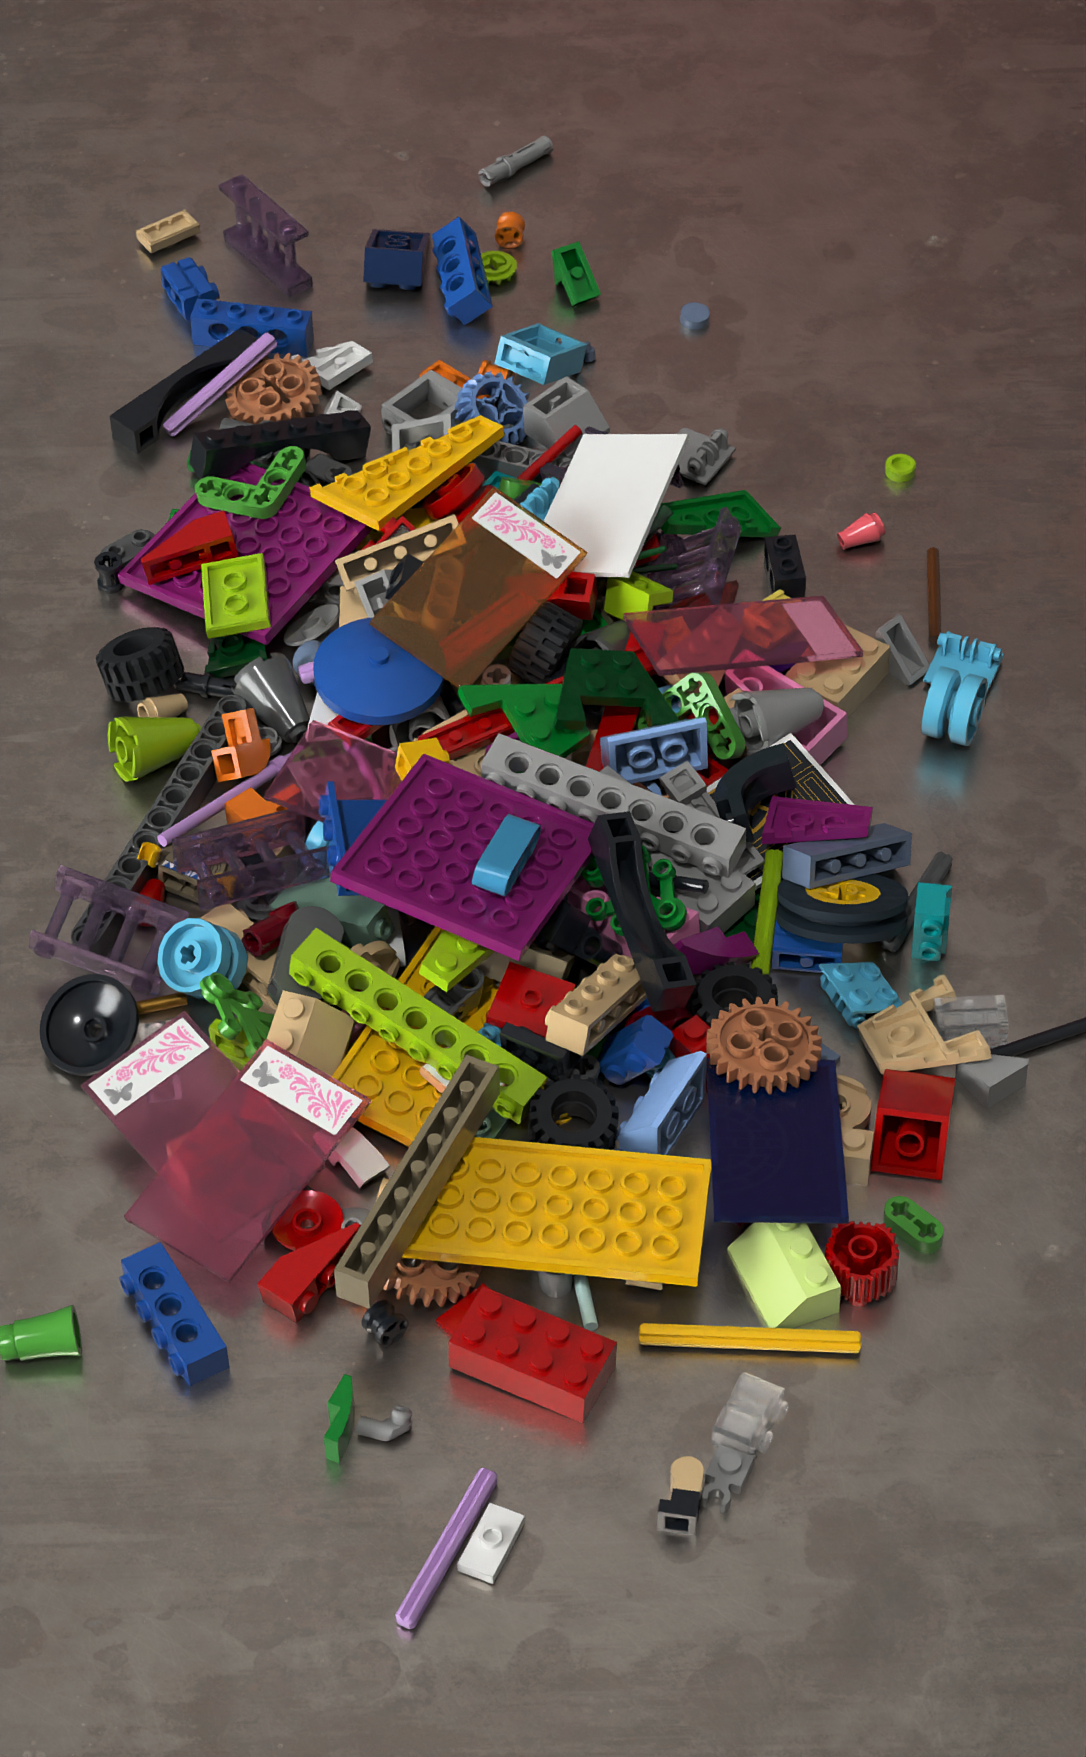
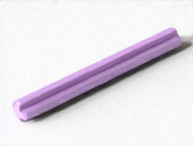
[163,333,277,437]
[396,1468,498,1629]

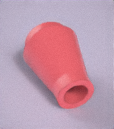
[837,512,885,550]

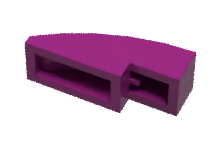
[674,926,760,975]

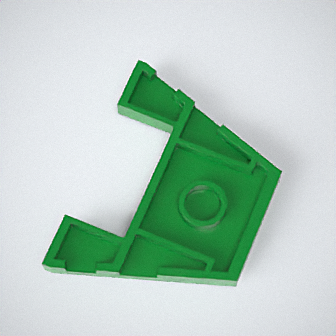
[458,684,590,773]

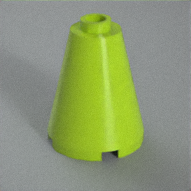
[107,716,201,782]

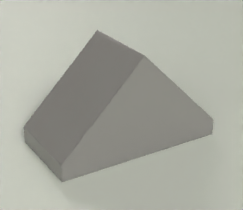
[875,614,930,686]
[955,1054,1029,1109]

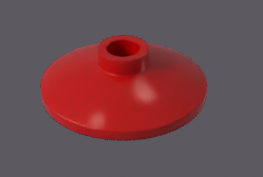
[271,1190,344,1250]

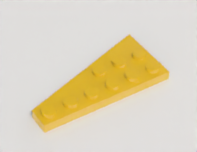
[310,415,505,532]

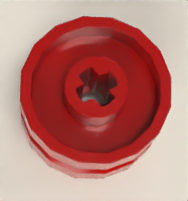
[422,463,500,536]

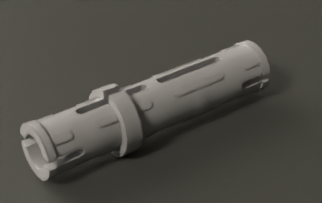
[479,136,553,186]

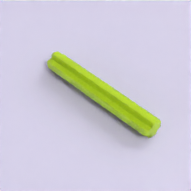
[751,849,783,975]

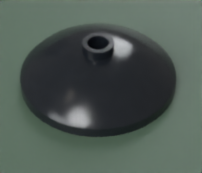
[40,974,139,1076]

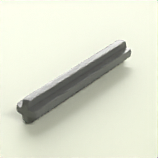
[881,851,953,952]

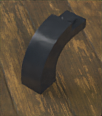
[714,743,797,843]

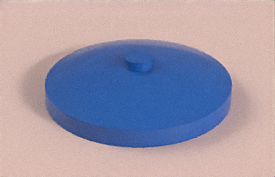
[313,617,445,725]

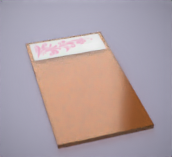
[369,486,588,689]

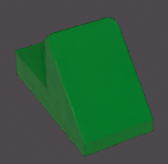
[552,241,601,307]

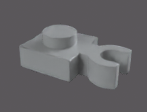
[701,1444,755,1514]

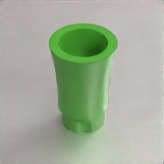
[0,1305,82,1361]

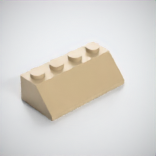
[239,990,356,1150]

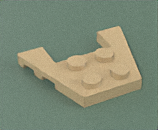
[857,974,992,1074]

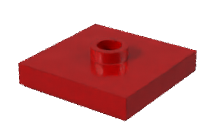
[486,962,576,1038]

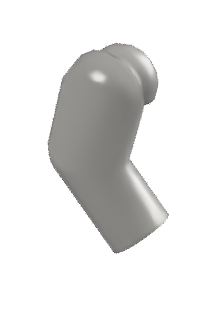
[356,1406,412,1441]

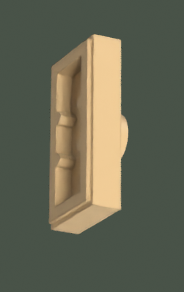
[136,210,200,253]

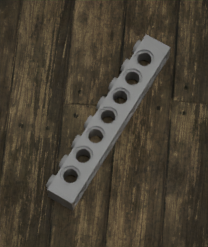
[481,733,746,878]

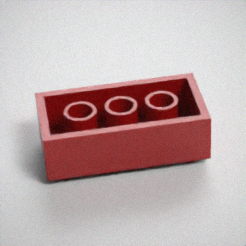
[449,1286,617,1424]

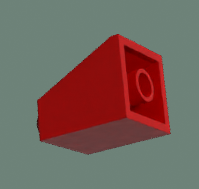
[870,1069,956,1180]

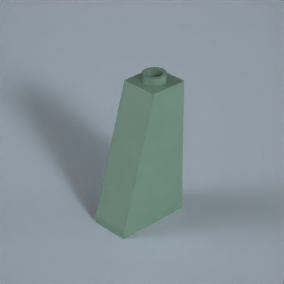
[270,862,395,947]

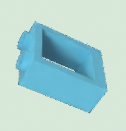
[494,323,587,385]

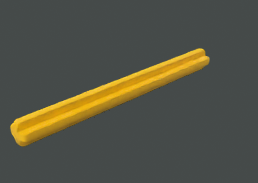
[639,1323,861,1353]

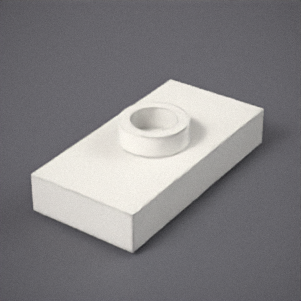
[457,1503,525,1584]

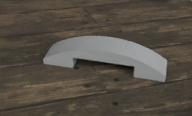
[660,760,765,875]

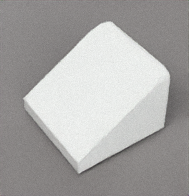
[323,391,362,414]

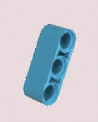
[472,814,541,897]

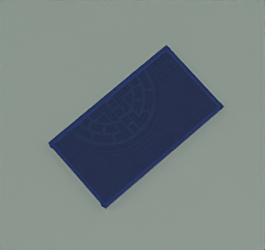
[707,1058,849,1224]

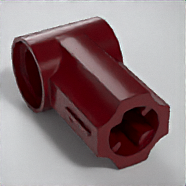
[241,901,299,957]

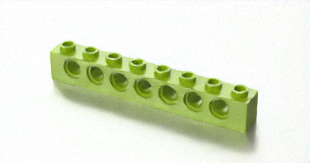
[289,928,548,1124]

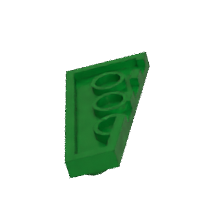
[654,490,781,537]

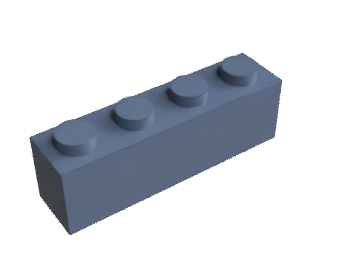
[782,823,912,889]

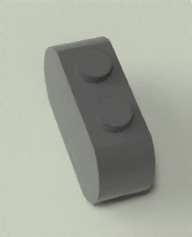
[267,906,346,1006]

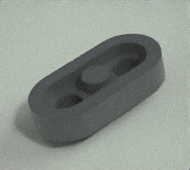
[100,529,155,571]

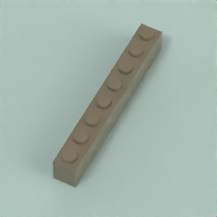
[334,1055,500,1309]

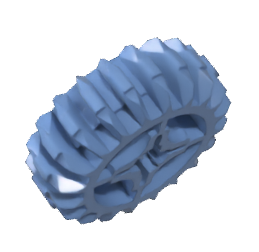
[454,371,530,445]

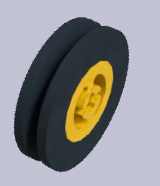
[776,874,908,944]

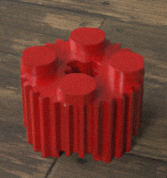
[825,1219,899,1307]

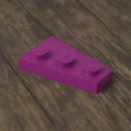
[762,796,873,845]

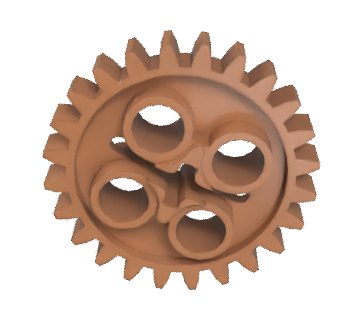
[225,353,322,425]
[706,997,822,1094]
[383,1257,483,1307]

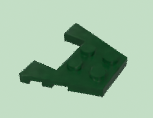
[553,648,679,730]

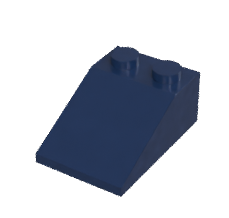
[363,229,430,290]

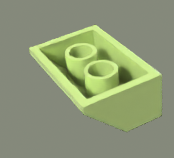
[727,1219,841,1329]

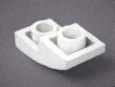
[312,1122,390,1188]

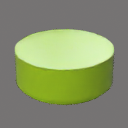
[885,454,916,482]

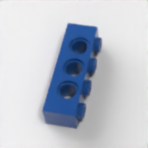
[432,216,493,325]
[190,299,314,357]
[119,1242,230,1387]

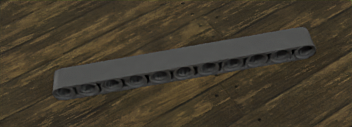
[71,695,247,969]

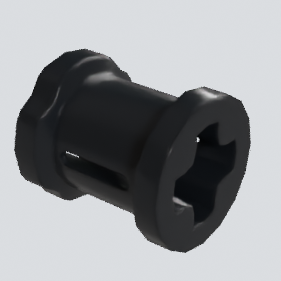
[94,551,124,593]

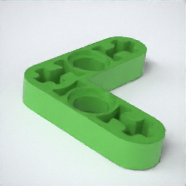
[194,446,307,519]
[637,672,745,759]

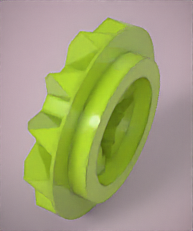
[481,251,517,285]

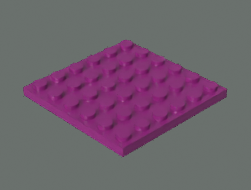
[118,463,373,645]
[330,754,594,961]

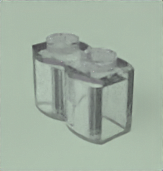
[712,1372,788,1459]

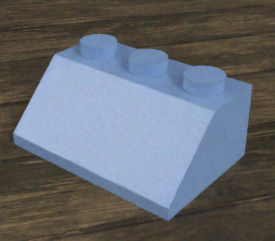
[600,717,708,784]
[616,1051,707,1155]

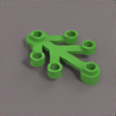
[200,972,275,1062]

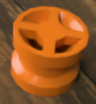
[495,212,525,249]

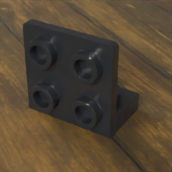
[500,1022,582,1080]

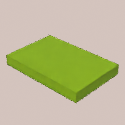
[201,553,271,639]

